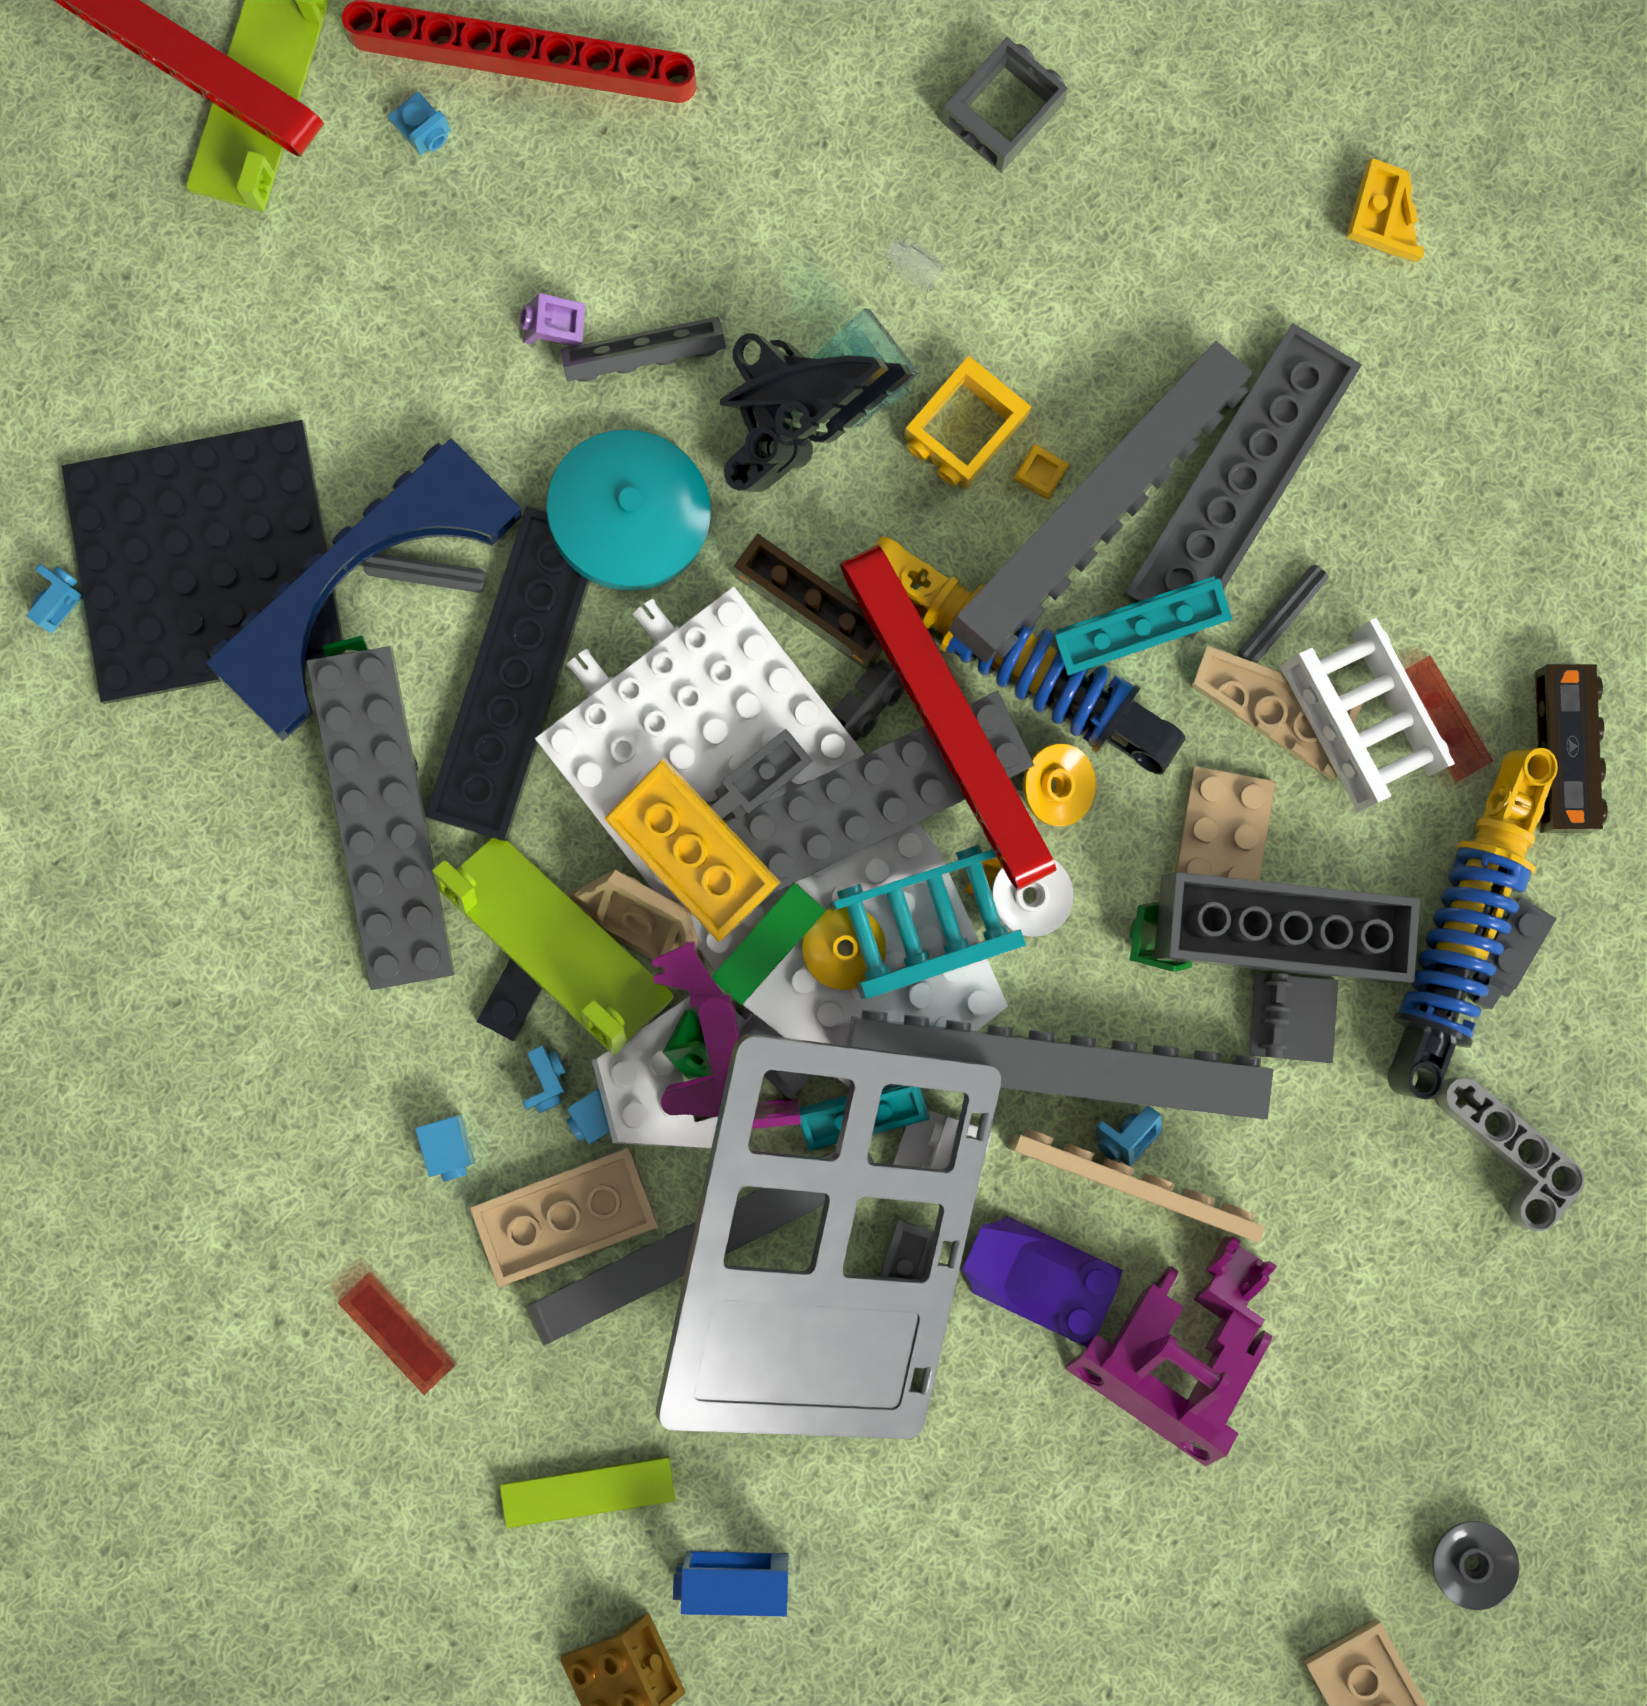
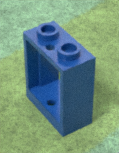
[673,1551,789,1617]

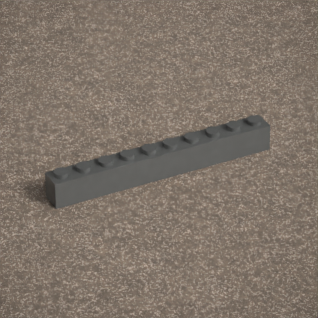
[948,341,1253,664]
[848,1010,1274,1120]

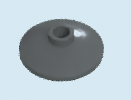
[1432,1521,1519,1610]

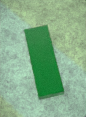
[712,882,826,1005]

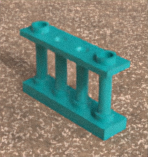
[1055,576,1233,675]
[829,845,1026,999]

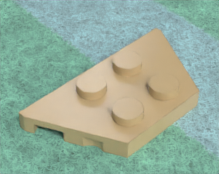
[567,870,707,969]

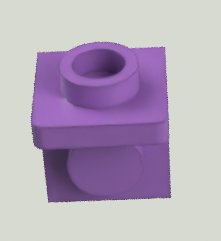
[519,293,585,346]

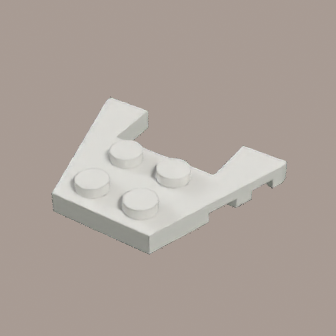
[592,995,718,1149]

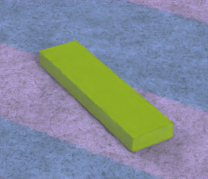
[500,1456,676,1528]

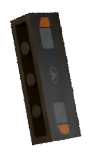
[733,533,883,670]
[1535,664,1608,833]

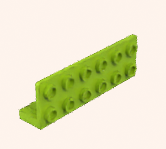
[186,0,330,212]
[432,838,673,1056]

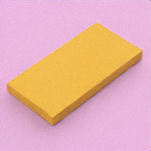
[604,759,781,942]

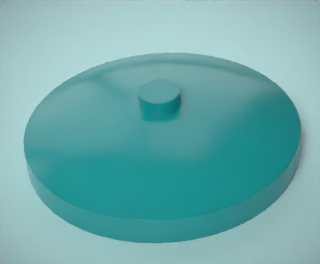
[546,430,711,591]

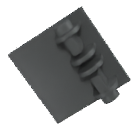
[1249,973,1339,1063]

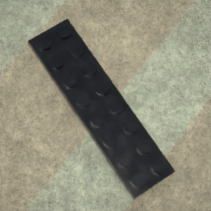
[425,506,590,842]

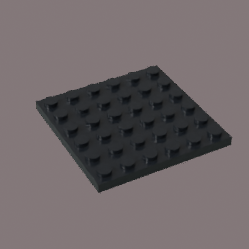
[61,420,346,704]

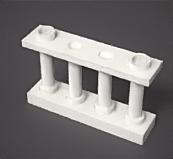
[1280,618,1455,813]

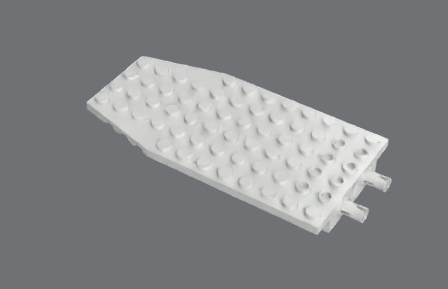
[535,587,1008,1087]

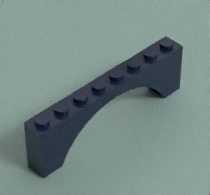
[206,438,522,742]

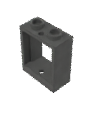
[941,37,1068,173]

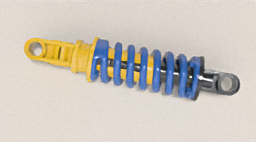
[872,536,1186,775]
[1387,748,1558,1100]

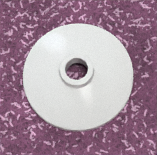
[992,859,1074,937]

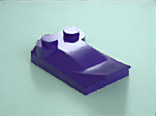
[962,1215,1123,1347]

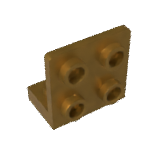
[560,1613,686,1706]

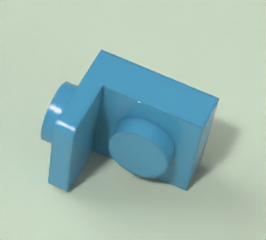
[388,91,451,156]
[26,563,83,634]
[1096,1105,1162,1167]

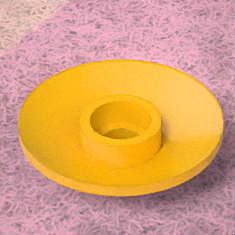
[1023,744,1096,827]
[802,907,886,990]

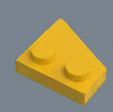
[1346,158,1424,262]

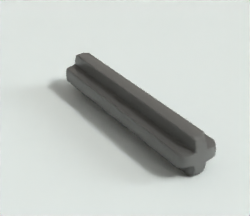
[364,553,486,593]
[1237,564,1329,663]

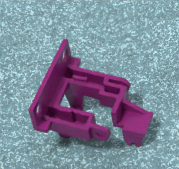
[652,941,801,1129]
[1065,1236,1277,1467]

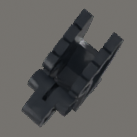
[720,333,913,492]

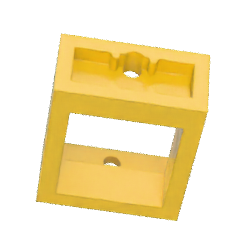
[904,355,1031,489]

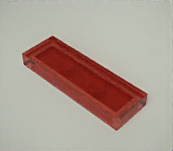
[1405,655,1493,782]
[338,1272,457,1395]

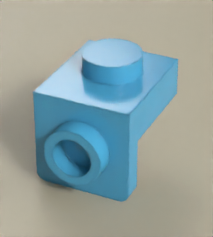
[522,1045,567,1113]

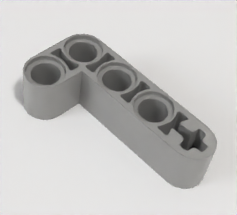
[1436,1078,1584,1231]

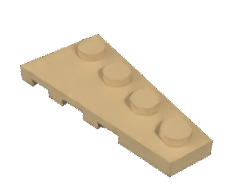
[1191,645,1362,781]

